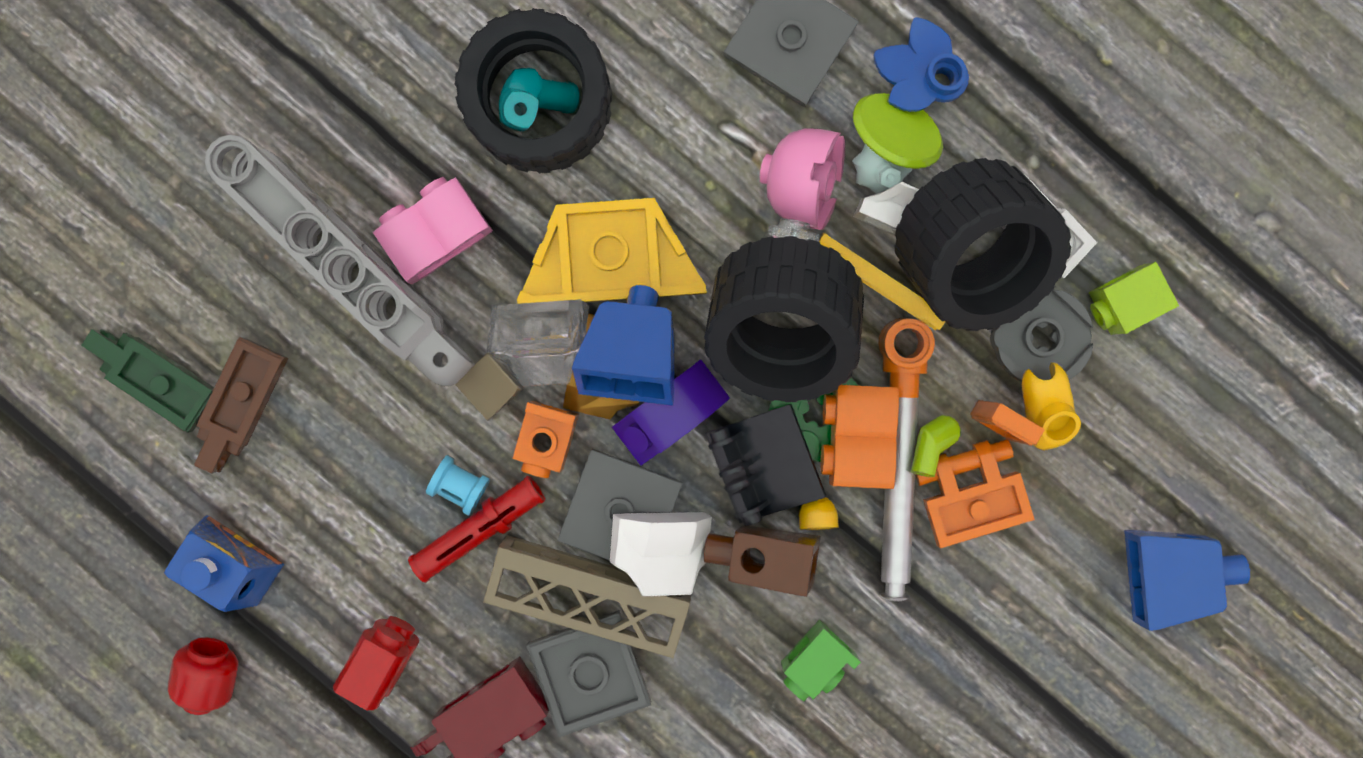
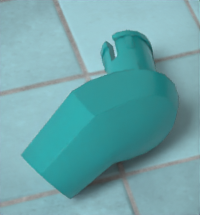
[499,68,579,132]

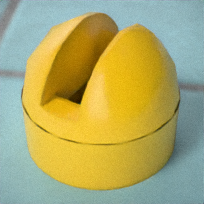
[799,497,839,530]

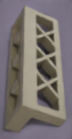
[483,535,691,658]

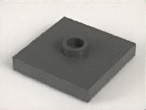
[723,0,859,107]
[557,449,683,560]
[526,610,652,737]

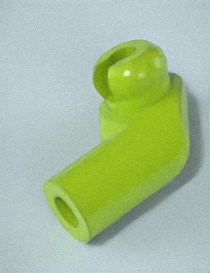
[911,415,961,477]

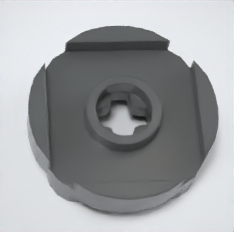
[990,289,1093,382]

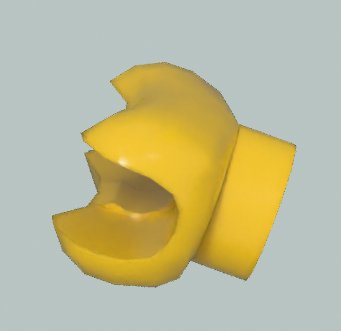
[1021,362,1081,451]

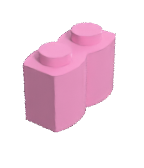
[373,177,493,284]

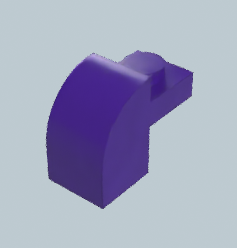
[611,359,730,466]

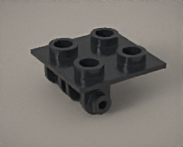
[705,404,827,526]

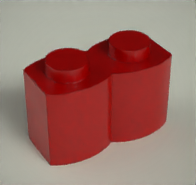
[333,616,419,710]

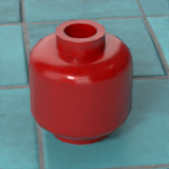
[167,637,239,715]

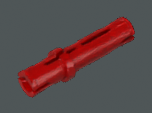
[408,475,546,583]

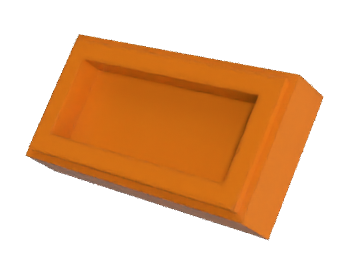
[970,400,1045,446]

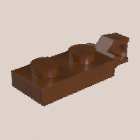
[194,337,289,474]

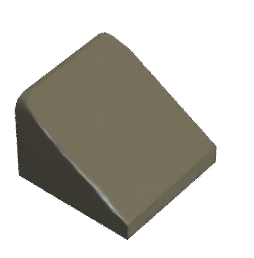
[455,352,524,421]

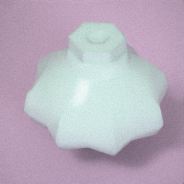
[852,144,912,194]

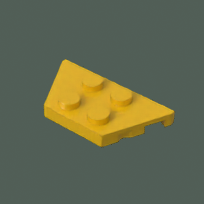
[517,198,707,307]

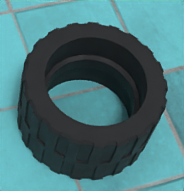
[454,8,612,174]
[894,158,1071,331]
[704,236,864,402]

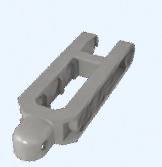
[205,135,475,386]

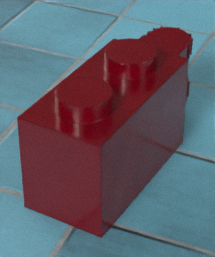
[410,656,549,758]

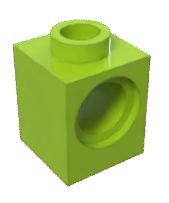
[1089,262,1179,335]

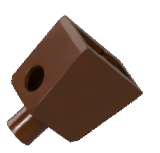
[704,525,821,597]

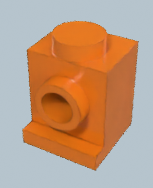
[512,401,579,478]

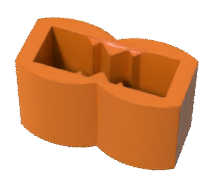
[821,385,899,489]

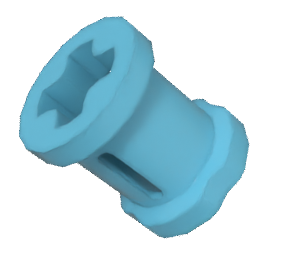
[426,455,490,516]

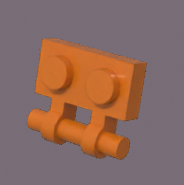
[915,439,1035,549]

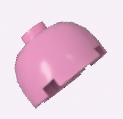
[760,129,845,230]

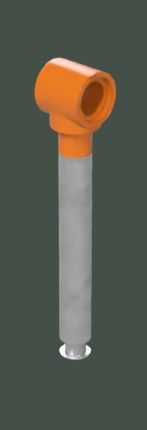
[878,318,935,601]

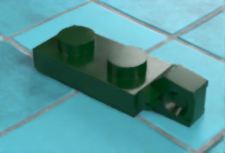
[81,329,214,433]

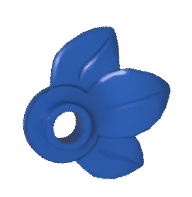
[873,17,969,112]

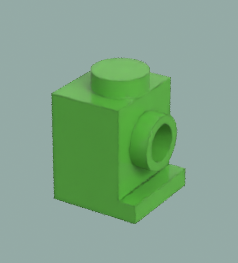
[781,620,861,701]

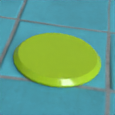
[853,93,943,169]

